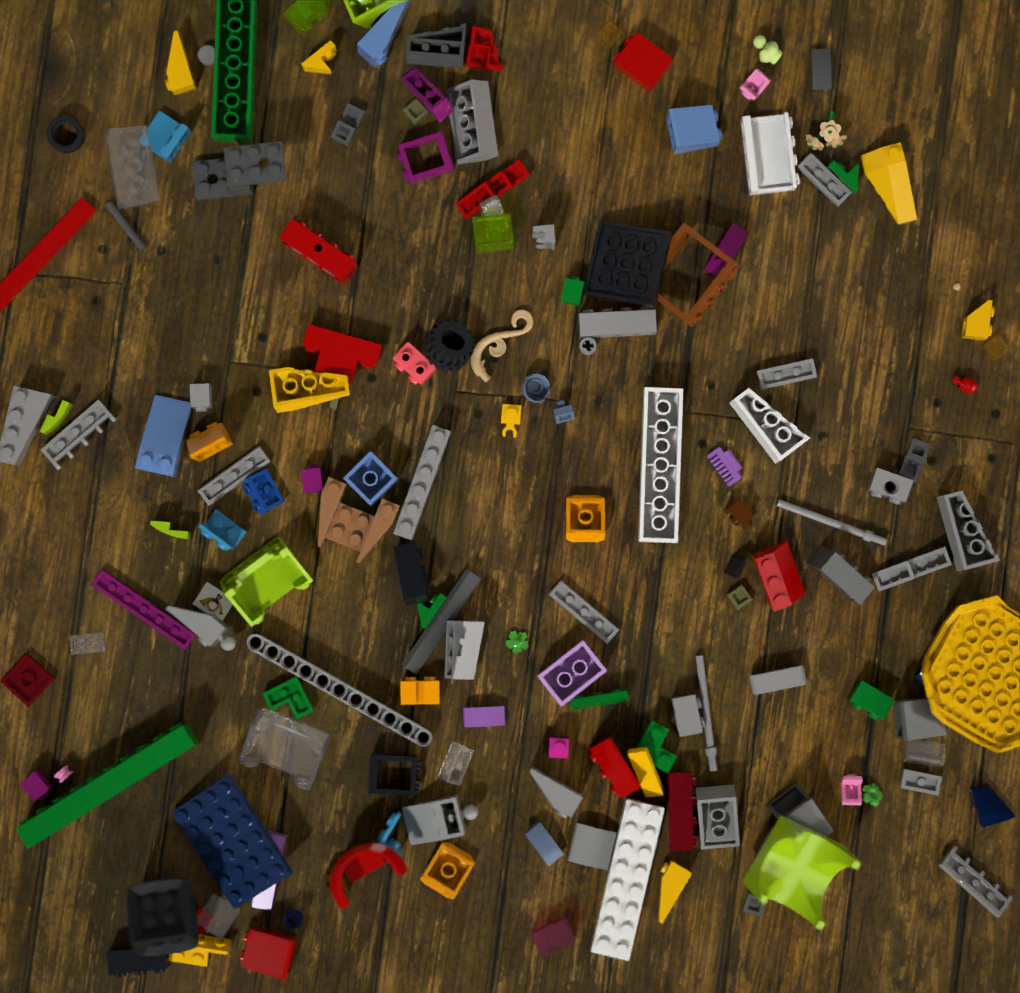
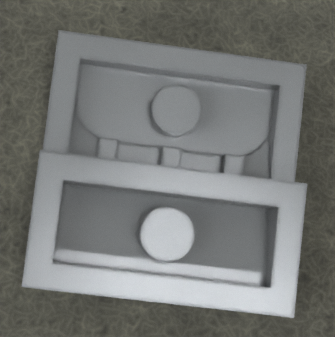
[567,823,617,870]

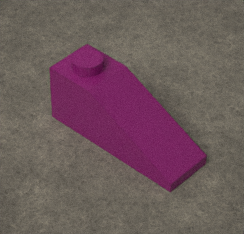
[401,67,454,123]
[703,223,749,279]

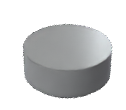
[198,45,215,66]

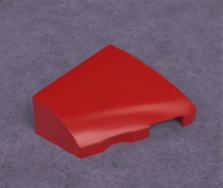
[464,26,503,71]

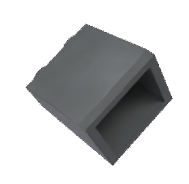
[893,697,949,741]
[766,783,834,837]

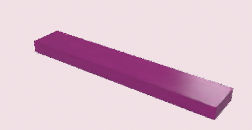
[91,569,196,650]

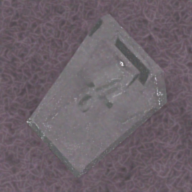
[69,632,106,655]

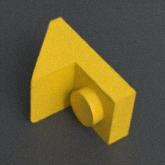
[301,40,337,74]

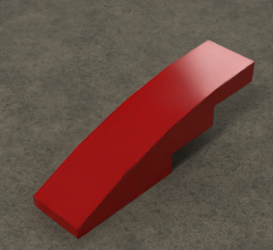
[455,159,531,220]

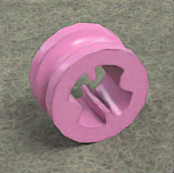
[54,765,73,784]

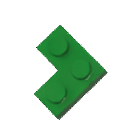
[262,676,314,720]

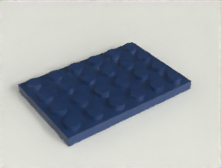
[171,774,293,910]

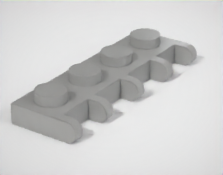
[41,400,117,470]
[938,845,1013,917]

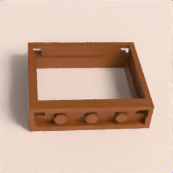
[657,223,740,327]

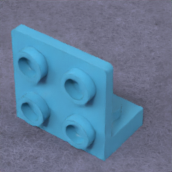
[139,111,192,163]
[198,509,247,551]
[377,810,403,855]

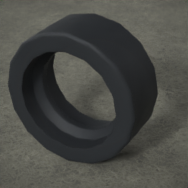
[46,115,85,154]

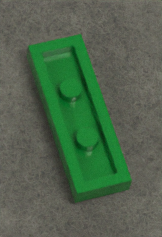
[570,689,629,711]

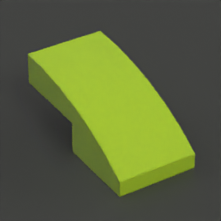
[40,400,73,435]
[150,521,191,540]

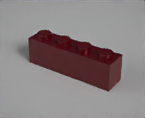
[667,771,697,851]

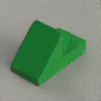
[827,161,859,196]
[417,593,447,629]

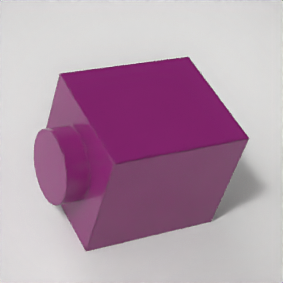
[301,465,324,494]
[20,770,53,802]

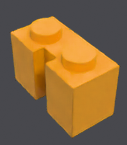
[400,677,440,705]

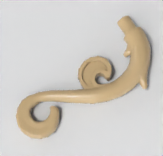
[471,309,534,383]

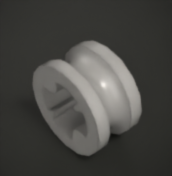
[579,337,597,355]

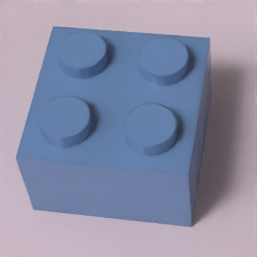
[343,451,398,507]

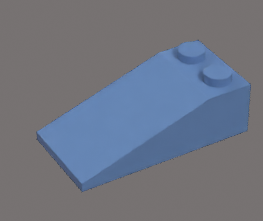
[357,0,412,68]
[135,395,192,477]

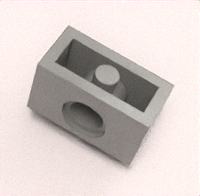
[867,468,914,505]

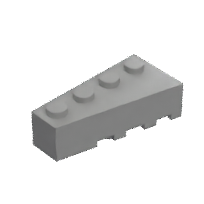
[0,386,56,466]
[937,491,1000,571]

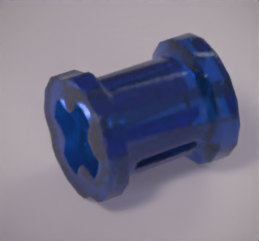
[285,909,304,929]

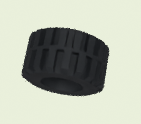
[423,319,476,372]

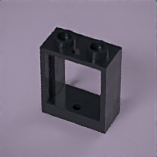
[368,753,421,796]

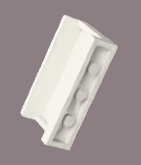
[741,112,799,195]

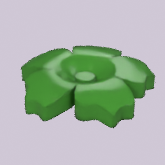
[506,631,529,654]
[862,783,882,807]

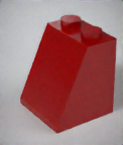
[240,926,297,980]

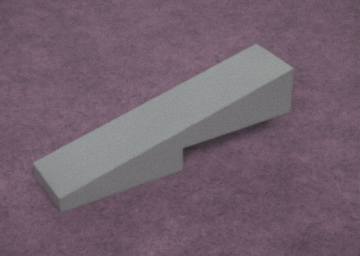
[872,546,952,591]

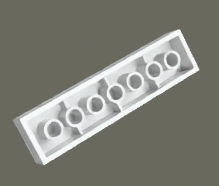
[638,387,683,543]
[590,797,665,961]

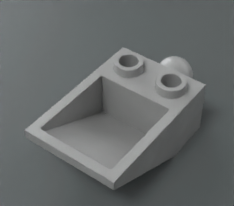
[166,606,236,651]
[402,794,478,845]

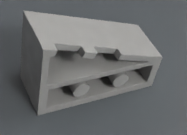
[445,620,485,679]

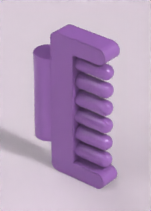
[707,447,743,486]

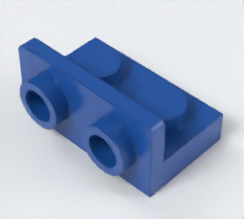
[242,469,285,516]

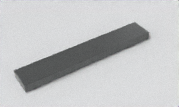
[402,569,481,674]

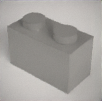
[671,694,705,737]

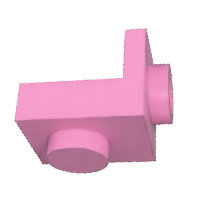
[740,68,772,100]
[840,774,863,805]

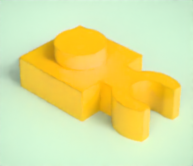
[501,404,522,438]

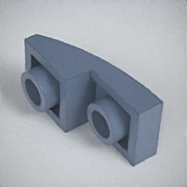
[524,821,564,866]

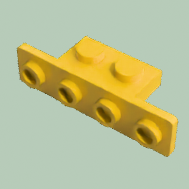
[169,934,231,967]

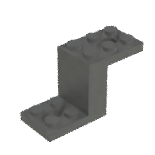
[192,141,286,201]

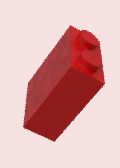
[613,32,673,93]

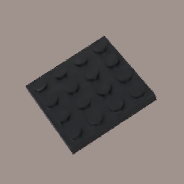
[582,220,673,308]

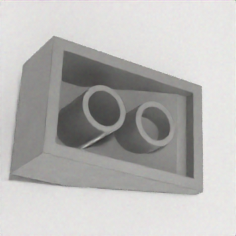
[529,766,583,818]
[696,785,740,850]

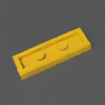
[627,747,665,798]

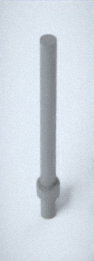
[776,499,887,546]
[695,655,717,771]

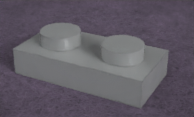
[899,769,942,796]

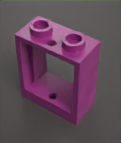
[396,131,454,185]

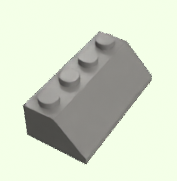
[446,80,498,164]

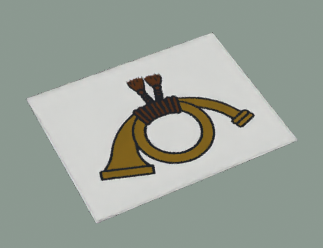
[193,582,233,621]

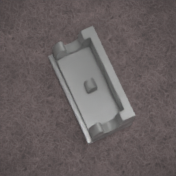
[532,224,556,250]

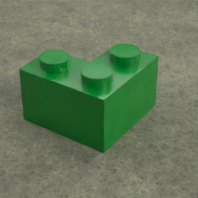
[636,720,677,773]

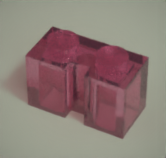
[531,916,576,957]

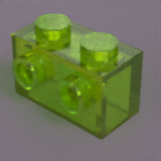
[283,0,328,35]

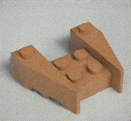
[318,477,401,563]

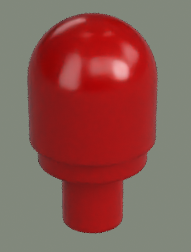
[951,375,978,394]

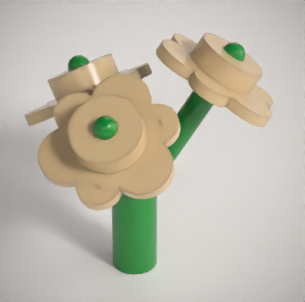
[806,111,847,151]

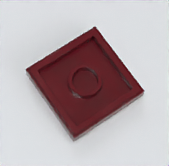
[0,653,56,707]

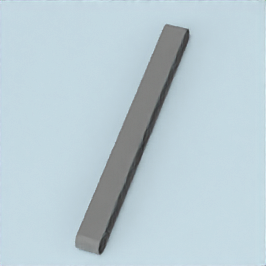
[247,633,433,746]

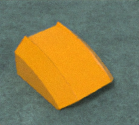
[566,495,605,543]
[420,842,475,900]

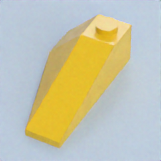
[860,142,917,225]
[269,367,350,413]

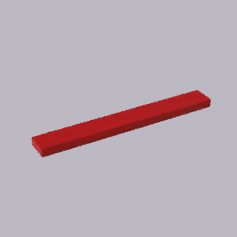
[0,198,97,313]

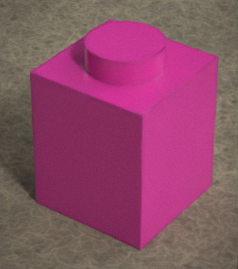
[548,737,569,759]

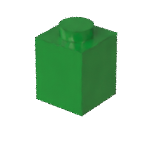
[561,276,584,307]

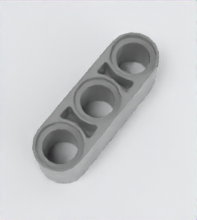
[749,665,807,695]

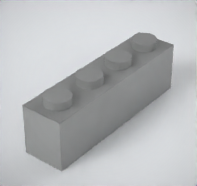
[578,307,657,338]

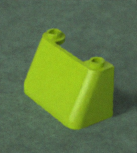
[220,537,313,627]

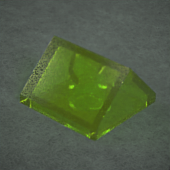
[472,213,514,254]

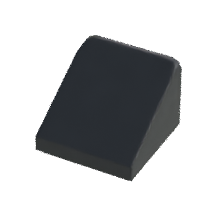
[724,556,746,579]

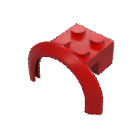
[330,841,409,910]

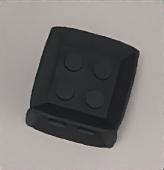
[127,878,199,956]

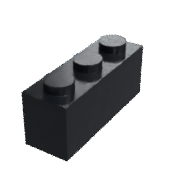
[393,542,431,606]
[107,946,170,978]

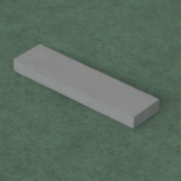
[197,446,271,506]
[549,580,620,644]

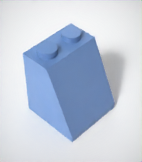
[666,105,722,155]

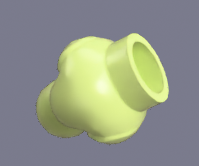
[753,35,782,65]

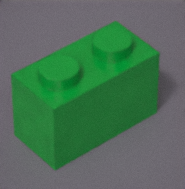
[847,680,895,721]

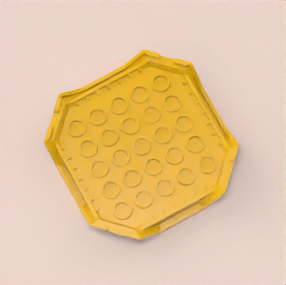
[921,595,1020,753]

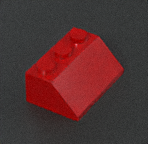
[751,540,806,612]
[588,735,642,798]

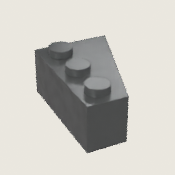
[406,23,466,68]
[806,545,875,605]

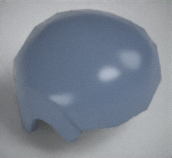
[521,373,550,403]

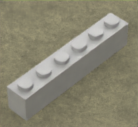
[393,425,451,541]

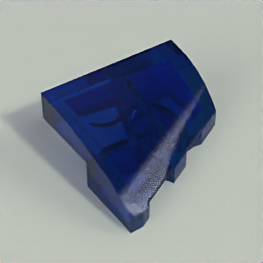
[969,784,1015,828]

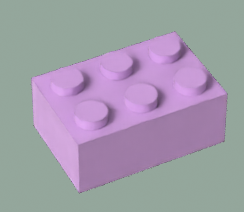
[537,640,607,707]

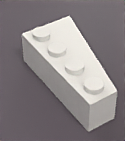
[730,388,810,464]

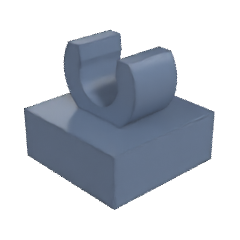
[553,399,575,424]

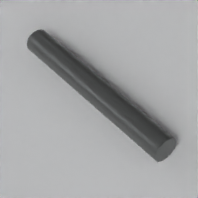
[106,201,146,251]

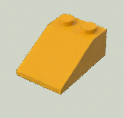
[186,422,233,462]

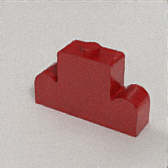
[303,324,383,385]

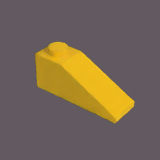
[165,30,196,95]
[658,859,692,924]

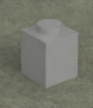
[190,383,212,412]

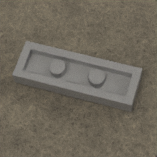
[797,153,852,207]
[756,358,817,390]

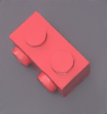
[392,342,437,386]

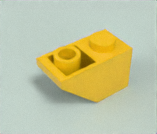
[961,300,995,341]

